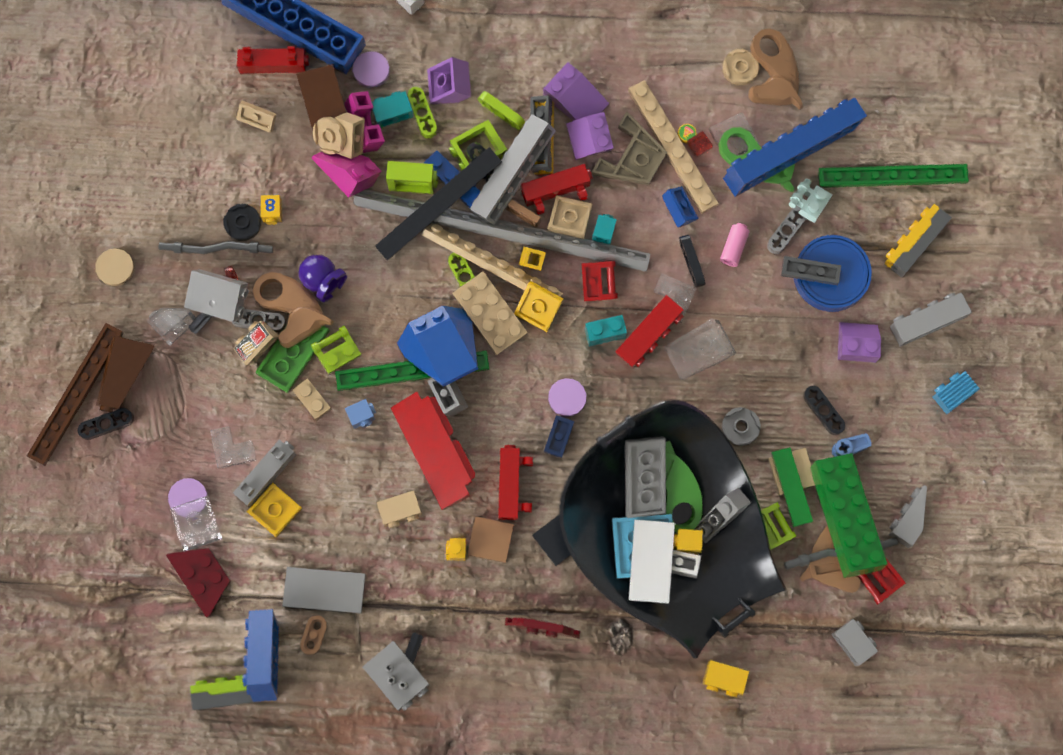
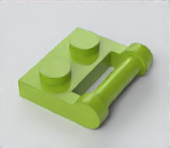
[311,326,361,375]
[761,502,797,550]

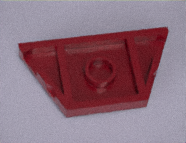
[166,548,231,618]
[505,617,581,639]

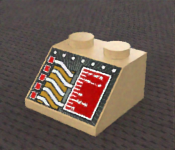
[234,321,279,365]

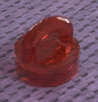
[223,265,239,280]

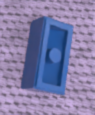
[662,186,699,228]

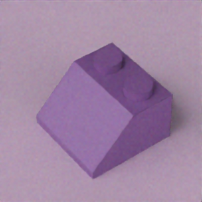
[427,57,471,104]
[566,112,614,160]
[838,322,881,363]

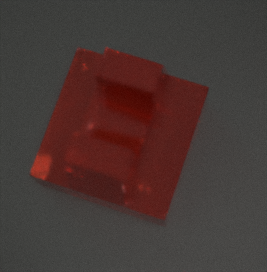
[687,131,713,157]

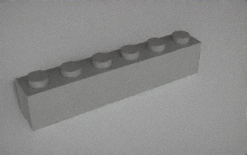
[470,114,556,225]

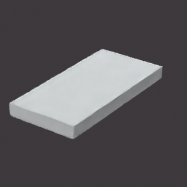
[629,520,675,603]

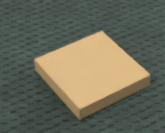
[547,195,592,239]
[768,448,815,496]

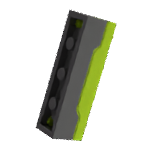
[190,675,262,711]

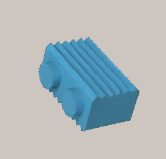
[932,371,980,415]

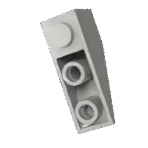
[889,485,927,548]
[694,488,751,543]

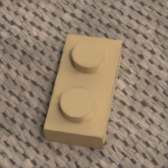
[236,101,276,133]
[292,378,331,421]

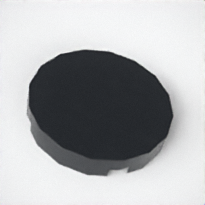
[223,204,261,241]

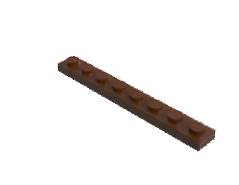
[27,323,124,466]

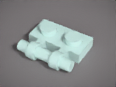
[789,178,832,223]

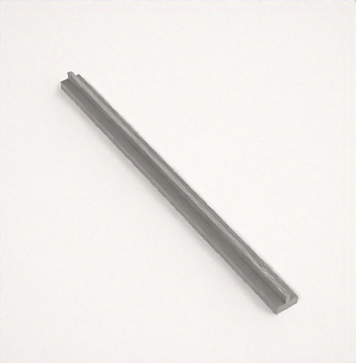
[354,189,650,271]

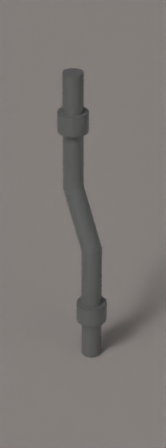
[159,241,274,254]
[784,537,898,570]

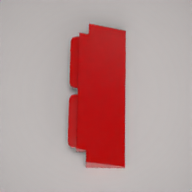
[391,392,475,510]

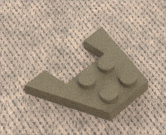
[591,111,667,185]

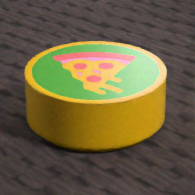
[677,124,697,144]

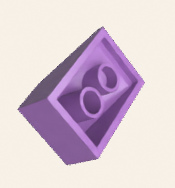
[543,62,609,121]

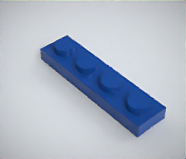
[424,150,481,208]

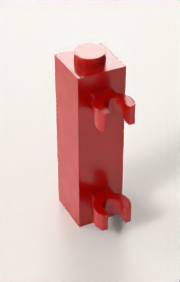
[237,46,309,74]
[521,164,593,215]
[498,445,533,520]

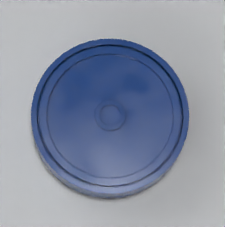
[794,235,872,312]

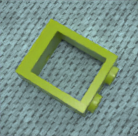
[449,119,507,171]
[386,161,438,194]

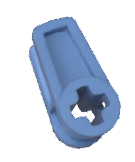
[832,433,871,457]

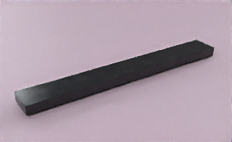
[375,147,502,261]

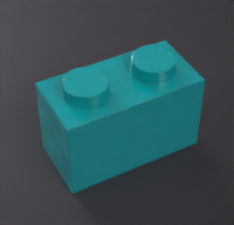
[372,91,414,128]
[584,315,627,347]

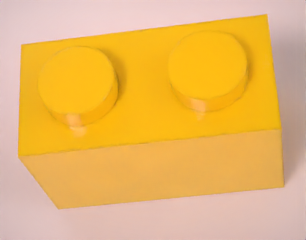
[673,529,702,555]
[702,660,749,698]

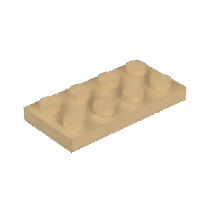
[452,272,528,355]

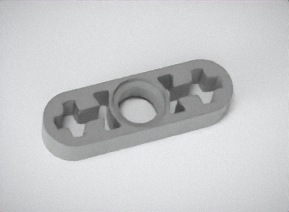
[767,207,806,254]
[232,309,286,332]

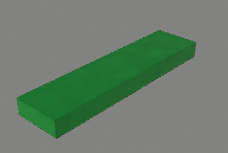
[771,447,813,527]

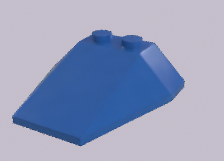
[397,306,478,387]

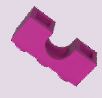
[344,91,385,153]

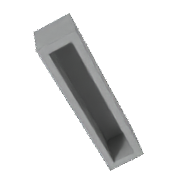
[890,292,972,347]

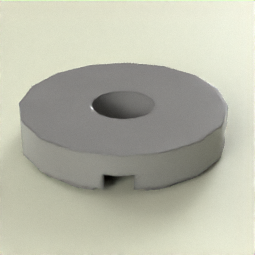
[722,407,761,446]

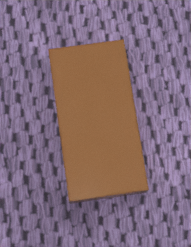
[506,199,541,228]

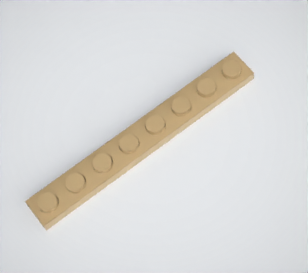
[628,80,718,214]
[422,223,563,297]

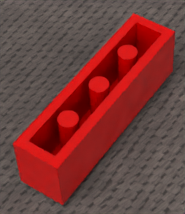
[615,295,684,369]

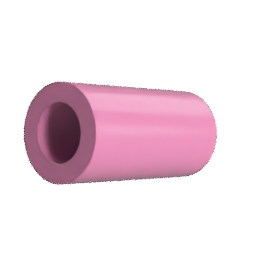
[720,223,750,267]

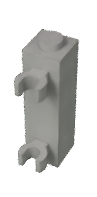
[233,440,296,507]

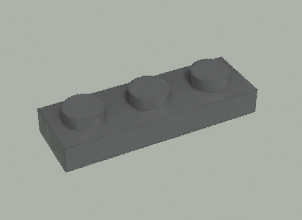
[781,256,841,285]

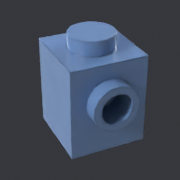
[345,399,376,429]

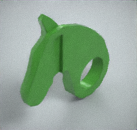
[718,127,795,192]
[662,441,702,532]

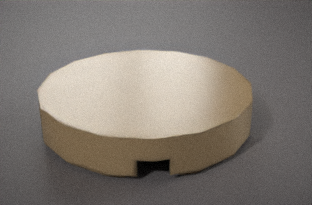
[722,49,759,85]
[313,117,346,155]
[95,249,134,286]

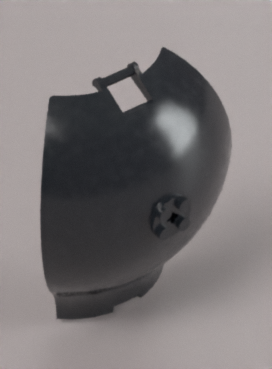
[559,400,786,659]

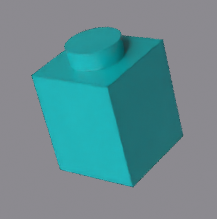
[592,214,617,244]

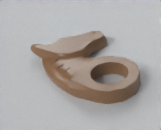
[749,28,803,110]
[253,272,333,348]
[800,525,861,593]

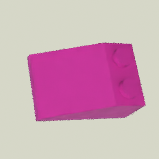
[312,152,382,198]

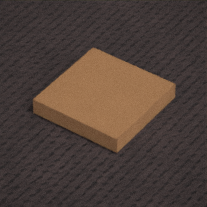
[467,517,514,563]

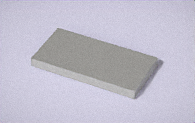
[625,436,666,518]
[282,567,366,614]

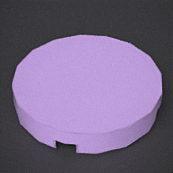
[353,51,389,88]
[548,378,586,417]
[168,478,208,517]

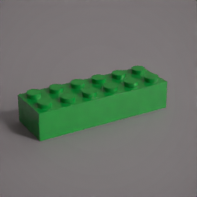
[810,453,887,578]

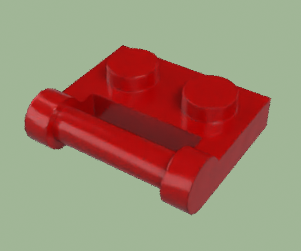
[581,260,618,301]
[857,557,906,605]

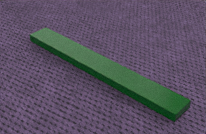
[818,164,969,188]
[335,350,490,391]

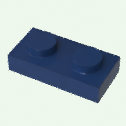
[544,415,574,458]

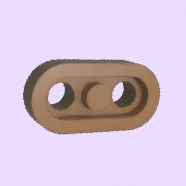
[300,616,327,655]

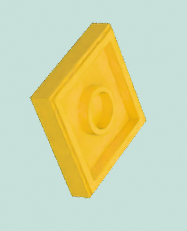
[514,281,564,332]
[247,483,302,538]

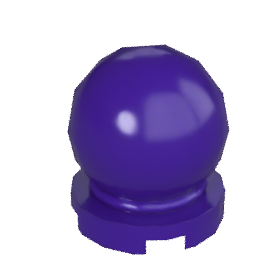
[298,255,348,303]

